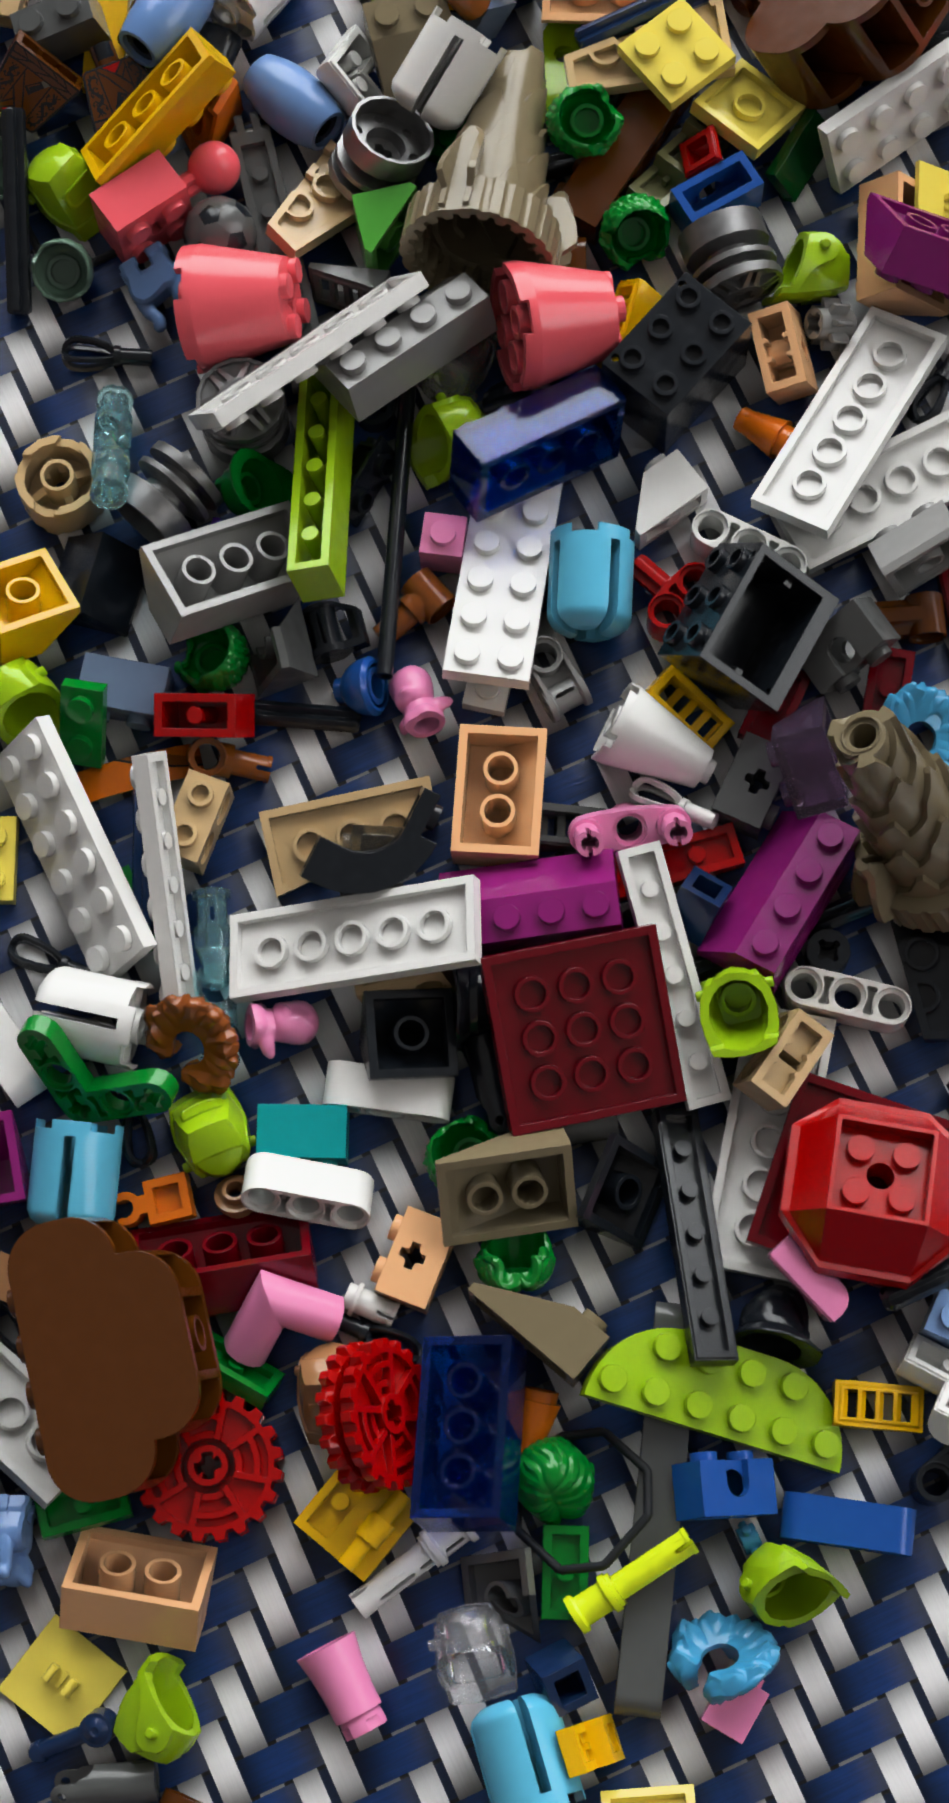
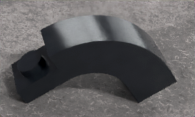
[299,787,443,894]

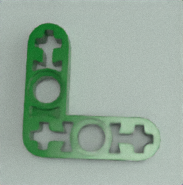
[17,1015,179,1123]

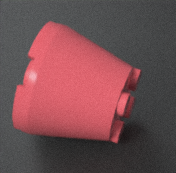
[173,243,311,374]
[490,260,627,392]

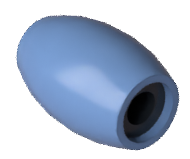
[119,0,215,68]
[242,54,344,151]

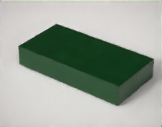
[765,109,824,202]

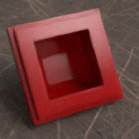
[679,124,723,179]

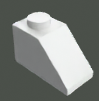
[634,449,709,551]

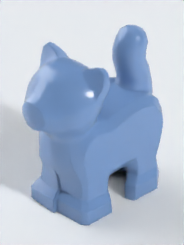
[119,241,181,333]
[0,1494,37,1588]

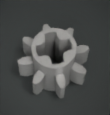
[804,297,857,351]

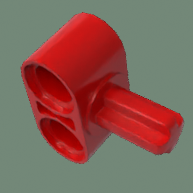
[633,554,706,642]

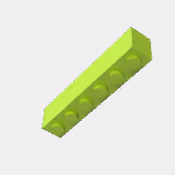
[286,375,355,603]

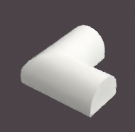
[316,24,382,117]
[895,1332,949,1445]

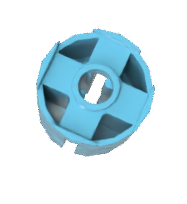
[547,522,635,643]
[27,1118,124,1224]
[470,1693,586,1803]

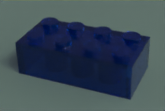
[449,365,626,522]
[410,1335,527,1532]

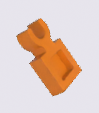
[117,1171,197,1228]

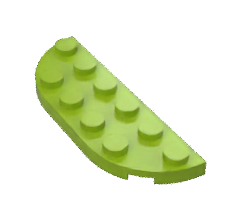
[579,1328,842,1474]

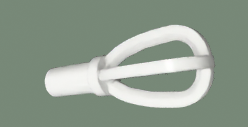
[629,776,719,830]

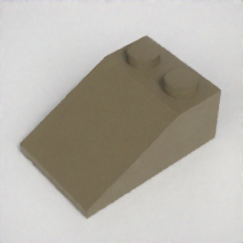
[362,0,467,129]
[435,1126,578,1247]
[468,1282,609,1388]

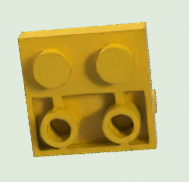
[293,1470,423,1583]

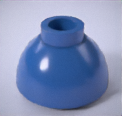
[333,656,389,716]

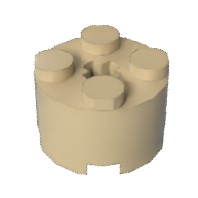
[14,435,107,535]

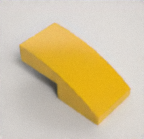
[555,1713,625,1779]

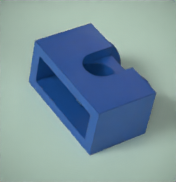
[669,150,764,232]
[671,1450,778,1521]

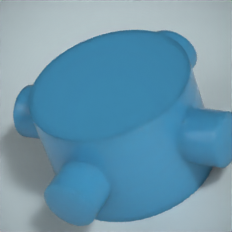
[735,1521,762,1555]

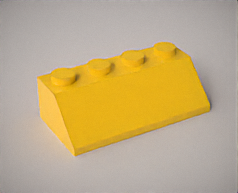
[80,27,236,186]

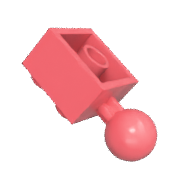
[89,141,241,264]

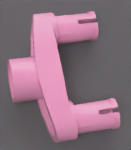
[568,802,693,857]

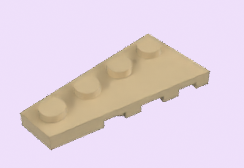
[564,0,736,95]
[259,776,433,898]

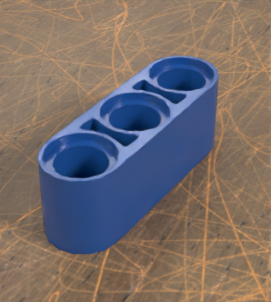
[779,1491,917,1557]

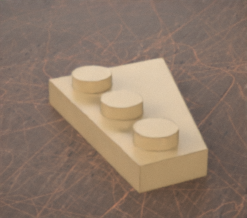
[265,139,355,258]

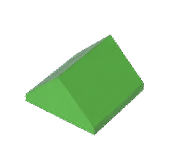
[351,182,417,270]

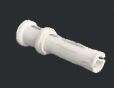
[349,1505,480,1619]

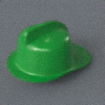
[214,448,293,516]

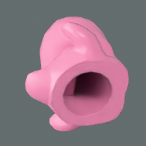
[388,665,453,738]
[244,1000,319,1059]

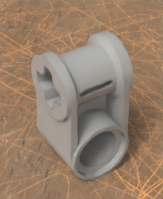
[530,635,593,724]

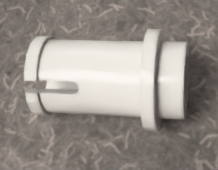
[344,1282,401,1327]

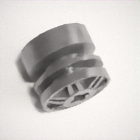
[328,95,434,202]
[678,205,784,311]
[196,357,290,464]
[108,440,224,543]

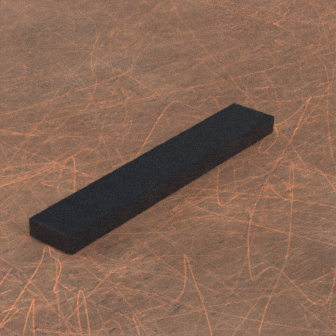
[651,1108,739,1367]

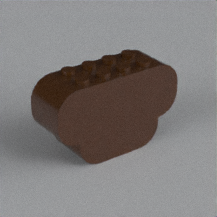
[745,0,949,110]
[7,1217,223,1503]

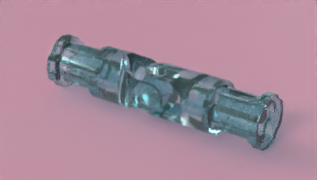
[90,384,134,510]
[191,887,240,1063]

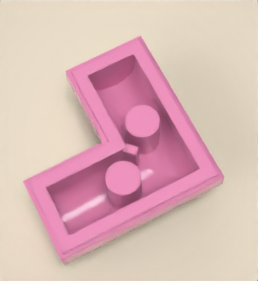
[767,1234,849,1322]
[224,1269,344,1367]

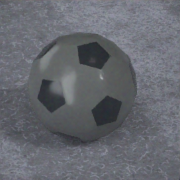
[182,195,257,251]

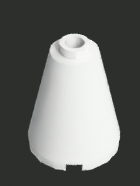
[591,682,717,788]

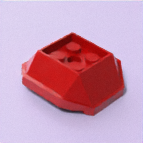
[778,1098,949,1289]

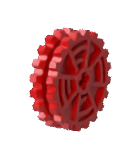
[315,1338,435,1494]
[140,1391,285,1544]

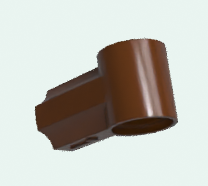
[875,591,947,645]

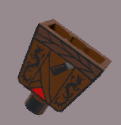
[0,29,83,136]
[82,40,149,134]

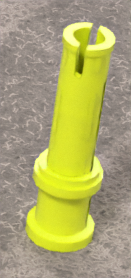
[563,1527,699,1634]

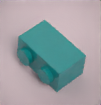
[256,1104,350,1166]

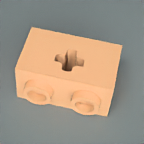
[747,301,818,405]
[370,1206,454,1315]

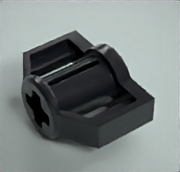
[302,600,371,665]

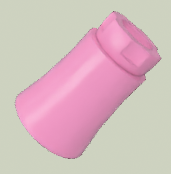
[297,1630,387,1742]

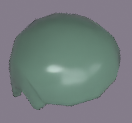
[31,238,94,303]

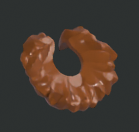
[143,994,240,1095]

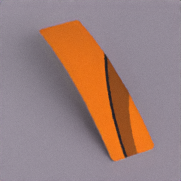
[77,744,204,802]

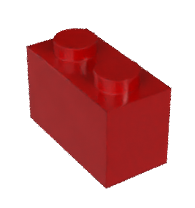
[154,693,255,738]

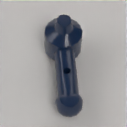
[28,1707,117,1763]

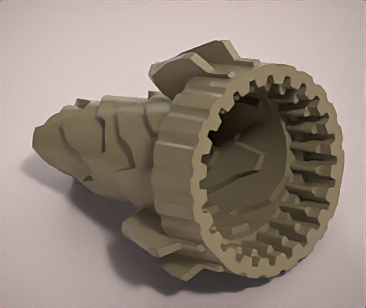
[399,45,578,297]
[827,705,949,933]

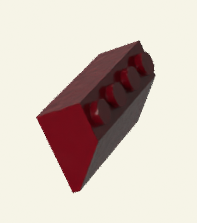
[130,1211,319,1317]

